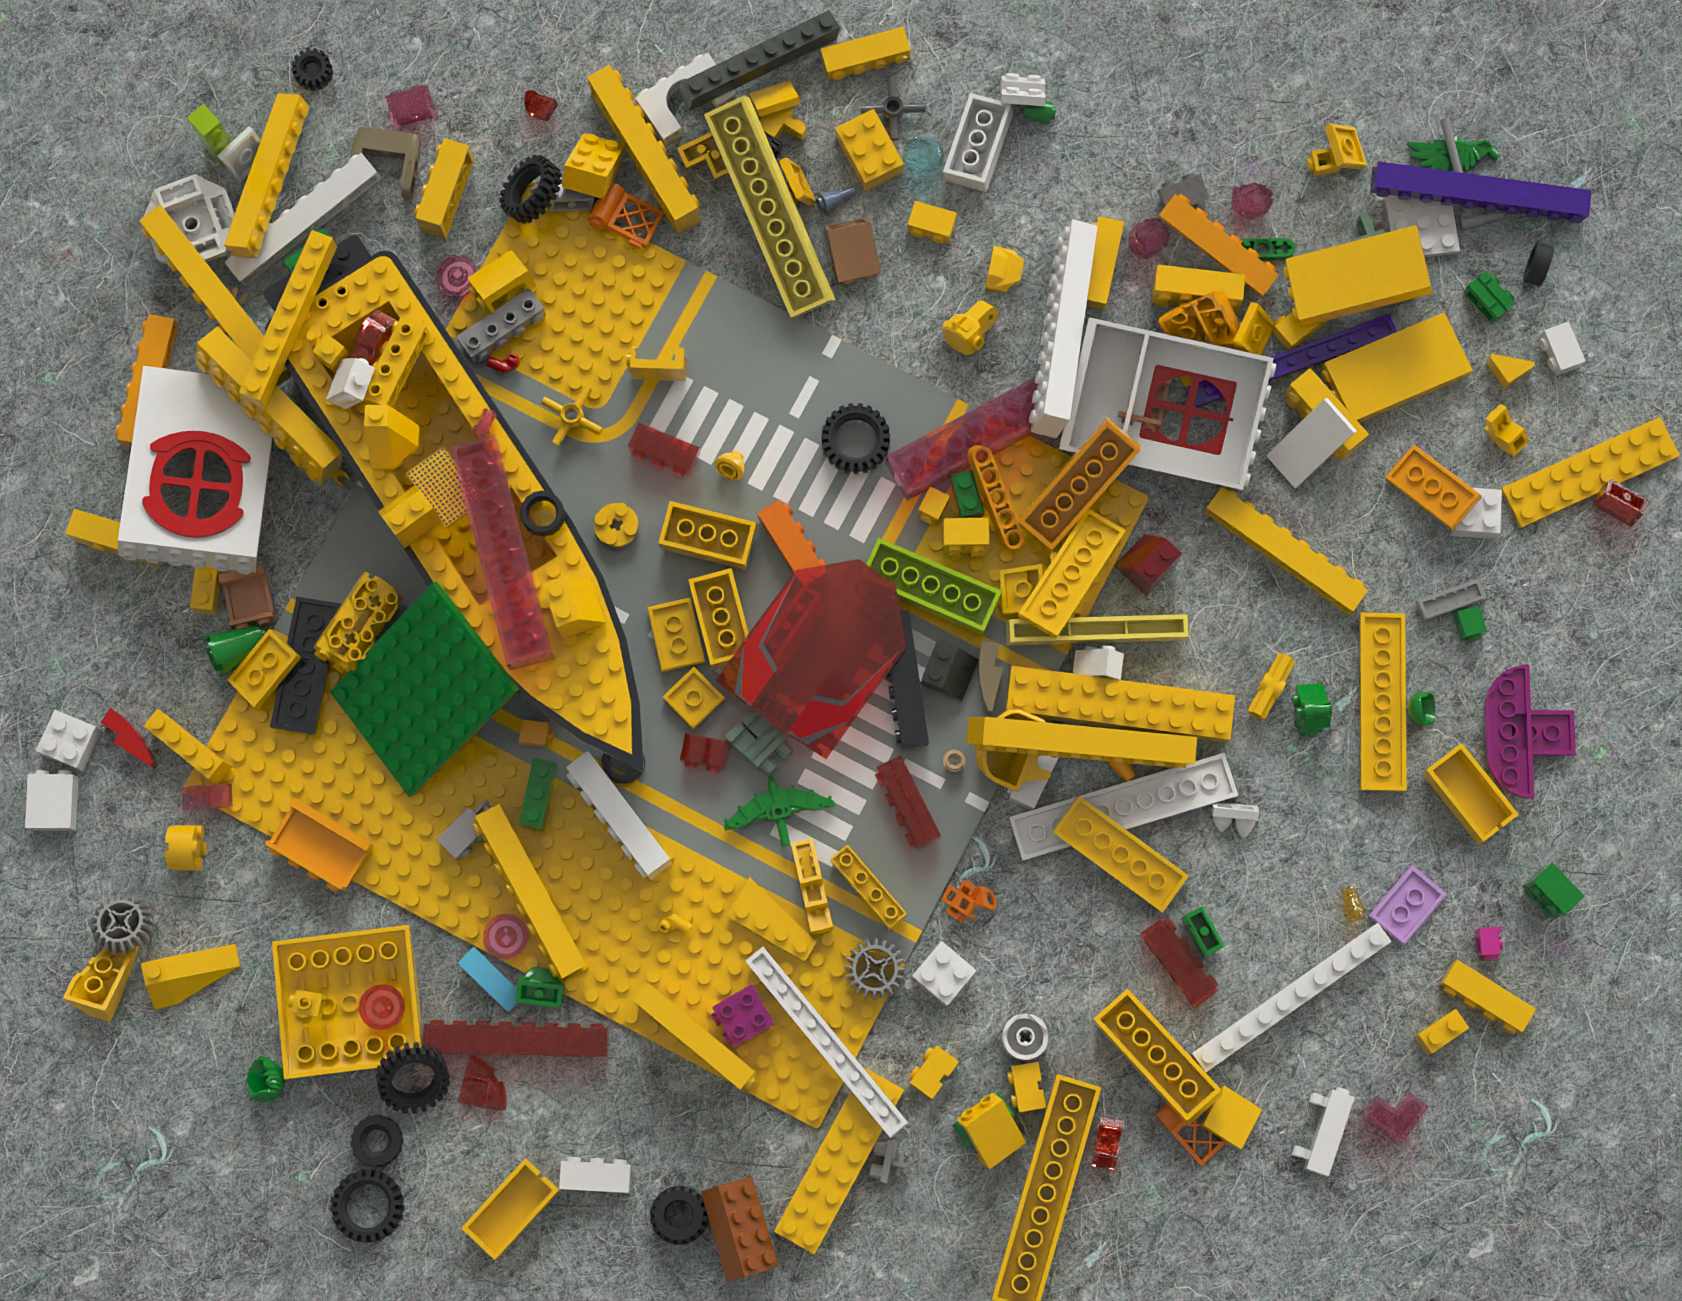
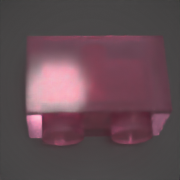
[386,85,437,127]

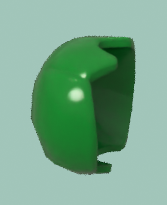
[1407,692,1436,726]

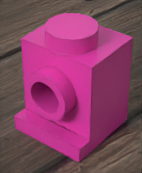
[1475,927,1503,961]

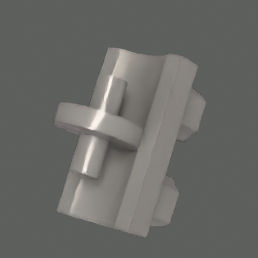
[869,1140,909,1184]

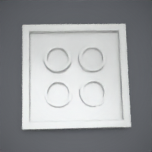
[1384,196,1460,257]

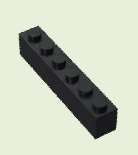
[878,610,929,749]

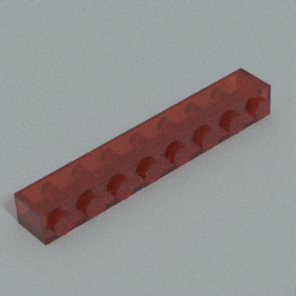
[423,1020,609,1057]

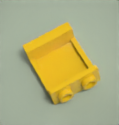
[467,250,537,314]
[626,346,687,381]
[956,1093,1026,1169]

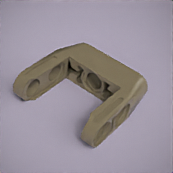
[350,127,420,199]

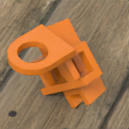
[941,880,997,924]

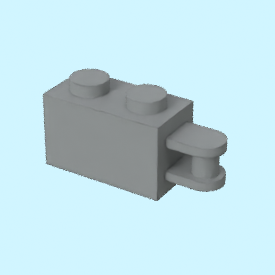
[530,177,594,212]
[437,799,492,861]

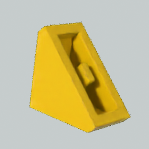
[1486,354,1535,389]

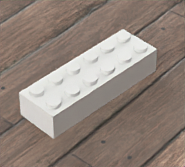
[566,751,672,880]

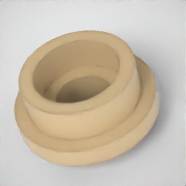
[943,750,966,773]

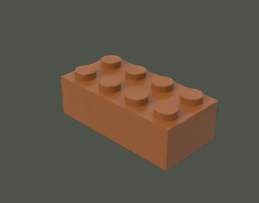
[701,1176,779,1282]

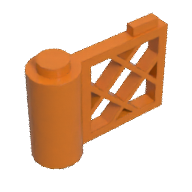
[587,182,665,249]
[1155,1104,1227,1166]

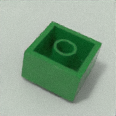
[1523,862,1584,919]

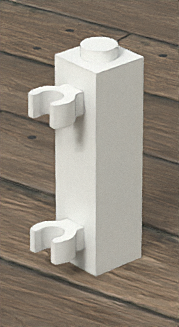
[1292,1087,1355,1177]

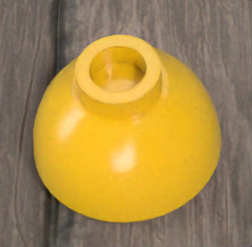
[715,450,745,480]

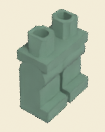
[724,706,793,775]

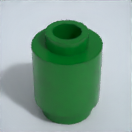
[1024,101,1057,124]

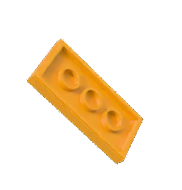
[1385,444,1482,531]

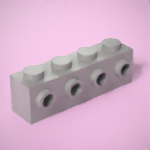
[457,288,546,363]

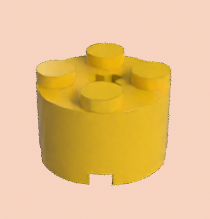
[165,825,207,871]

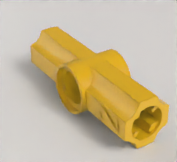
[1247,653,1296,721]

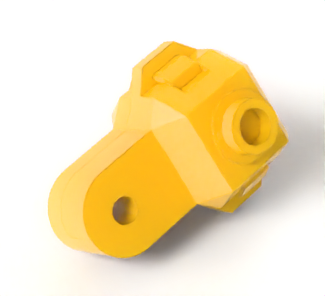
[942,301,999,355]

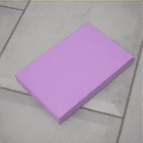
[1368,865,1447,946]

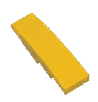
[791,838,834,935]

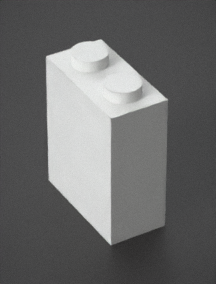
[25,770,79,831]

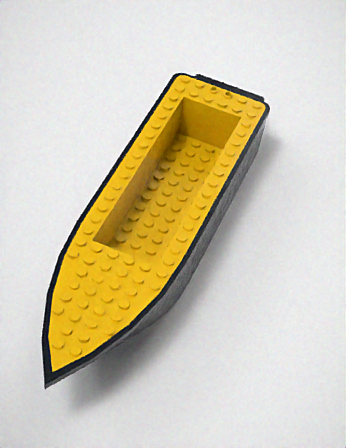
[264,235,644,773]

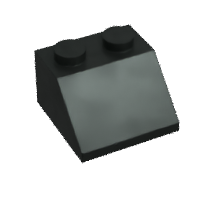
[920,639,979,701]

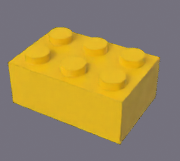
[835,109,904,191]
[561,133,625,199]

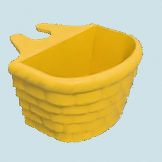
[975,709,1057,792]

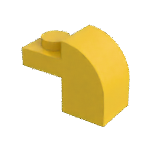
[760,108,807,142]
[1484,404,1529,457]

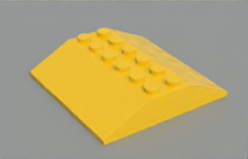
[272,925,422,1079]

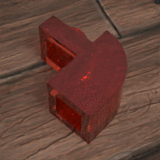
[352,310,397,366]
[1092,1117,1124,1170]

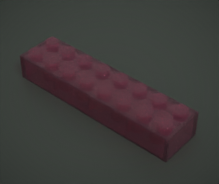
[885,377,1038,501]

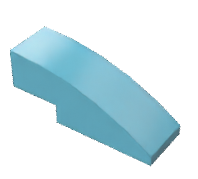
[458,947,518,1013]

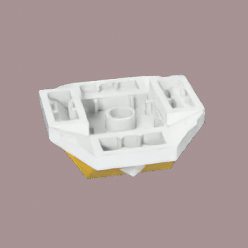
[144,174,235,264]

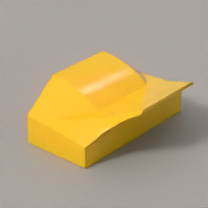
[985,246,1025,294]

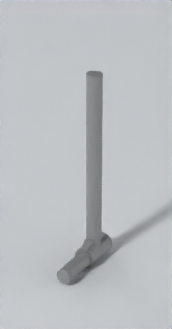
[1440,118,1504,230]

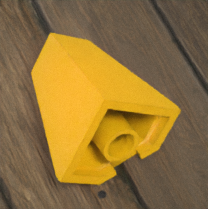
[364,405,420,470]

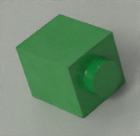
[1454,606,1487,642]

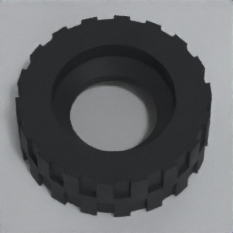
[350,1115,404,1167]

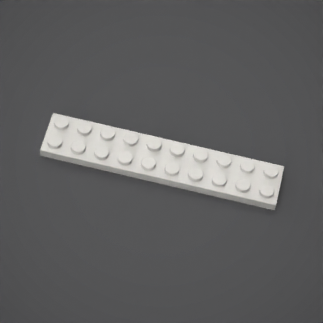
[1009,753,1238,861]

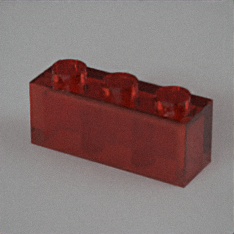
[628,422,701,477]

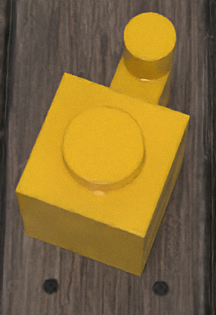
[306,331,349,372]

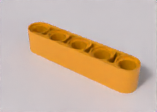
[967,445,1024,549]

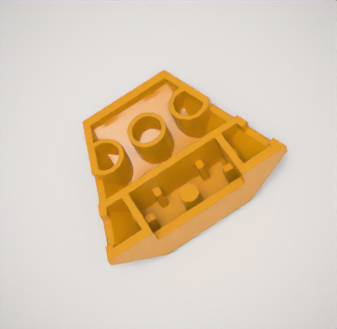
[1159,291,1242,351]

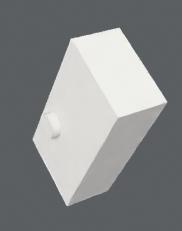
[943,93,1013,192]

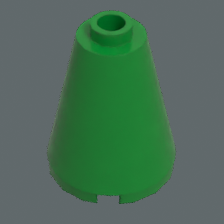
[202,626,266,677]

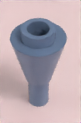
[816,187,856,213]

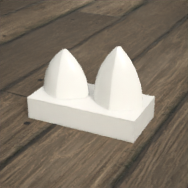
[1211,802,1259,838]

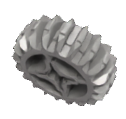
[90,895,154,956]
[844,938,906,1000]

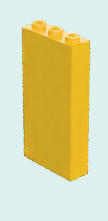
[1283,225,1433,327]
[1321,312,1473,423]
[633,982,757,1093]

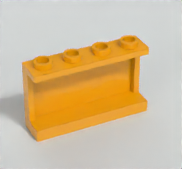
[265,797,374,893]

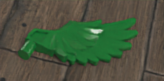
[1406,136,1501,171]

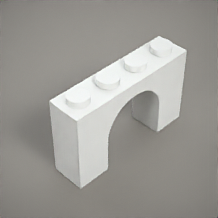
[635,53,737,146]

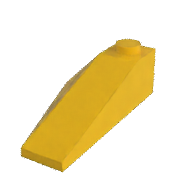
[63,925,139,1022]
[141,944,240,1010]

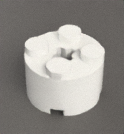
[1001,1014,1048,1061]

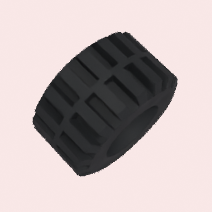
[650,1186,708,1245]

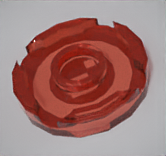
[359,984,406,1031]

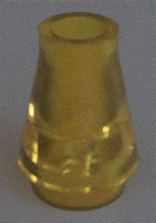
[1341,886,1366,922]

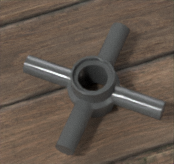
[860,76,926,141]

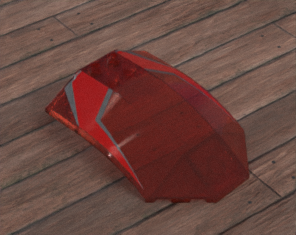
[716,559,907,759]

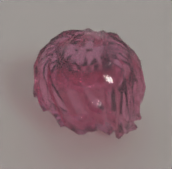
[1231,182,1274,221]
[1128,217,1170,259]

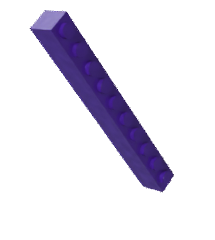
[1370,161,1591,223]

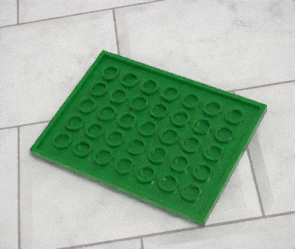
[330,582,520,798]

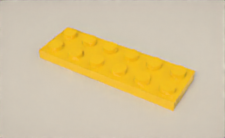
[1018,509,1126,639]
[1052,795,1189,913]

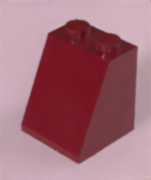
[1114,534,1182,596]

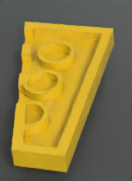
[727,877,817,962]

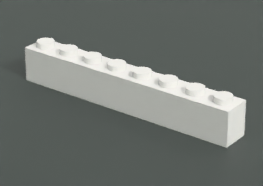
[225,153,382,287]

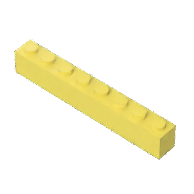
[1006,614,1189,646]

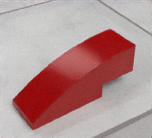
[100,708,158,769]

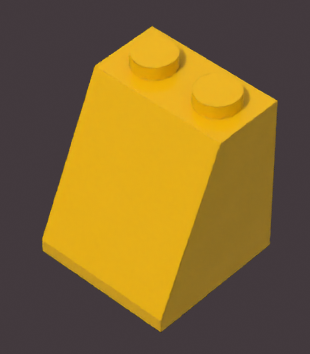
[378,485,442,548]
[542,576,606,639]

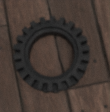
[499,155,562,224]
[821,403,890,474]
[376,1042,450,1114]
[330,1169,405,1243]

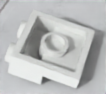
[1000,73,1046,106]

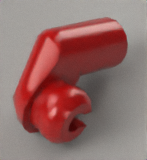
[486,354,520,374]

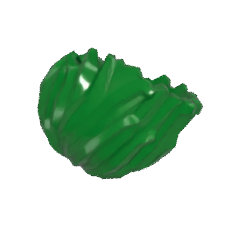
[245,1056,286,1102]

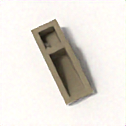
[978,640,1003,715]

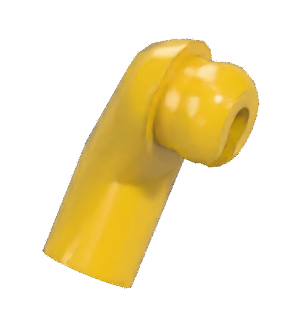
[657,914,693,934]

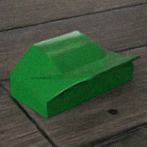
[515,967,564,1008]

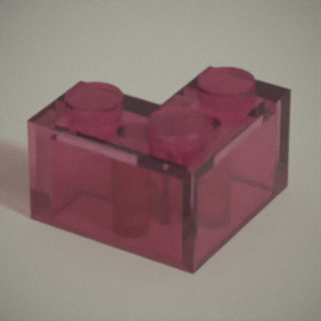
[1360,1092,1429,1144]

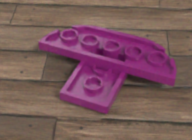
[1484,664,1576,799]

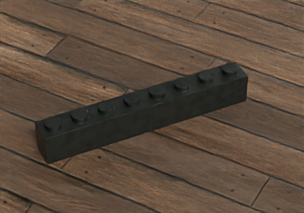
[678,10,840,111]

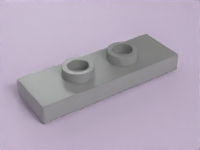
[1415,578,1487,622]

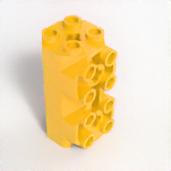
[313,572,403,674]

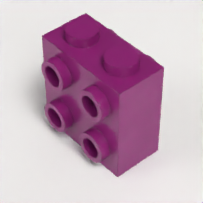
[711,984,775,1048]

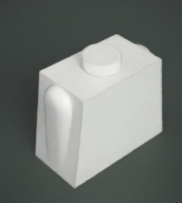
[326,358,375,409]

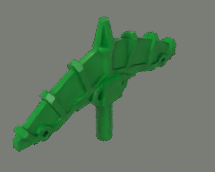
[724,775,835,847]

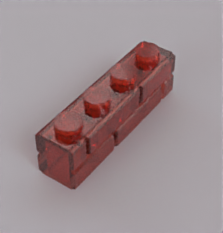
[874,755,941,850]
[1140,917,1218,1009]

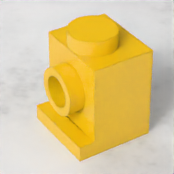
[1306,147,1341,177]
[288,989,326,1018]

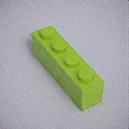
[186,103,232,166]

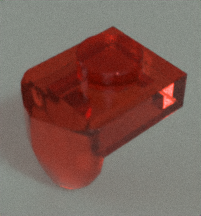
[524,90,558,122]

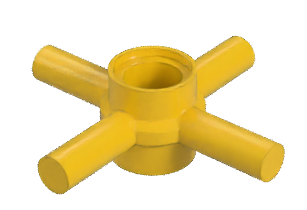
[541,386,603,447]

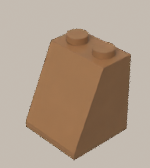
[824,217,881,285]

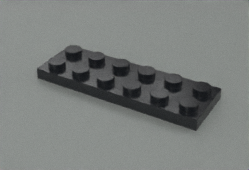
[270,596,341,736]

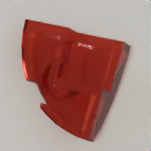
[457,1055,507,1111]

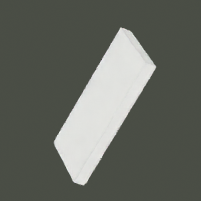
[1266,398,1357,488]

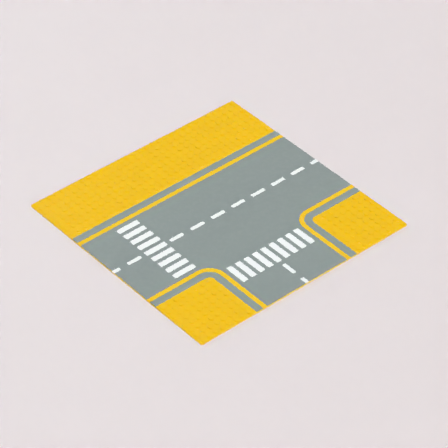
[183,183,1148,1128]

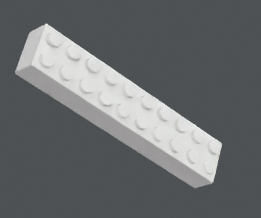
[1029,219,1098,438]

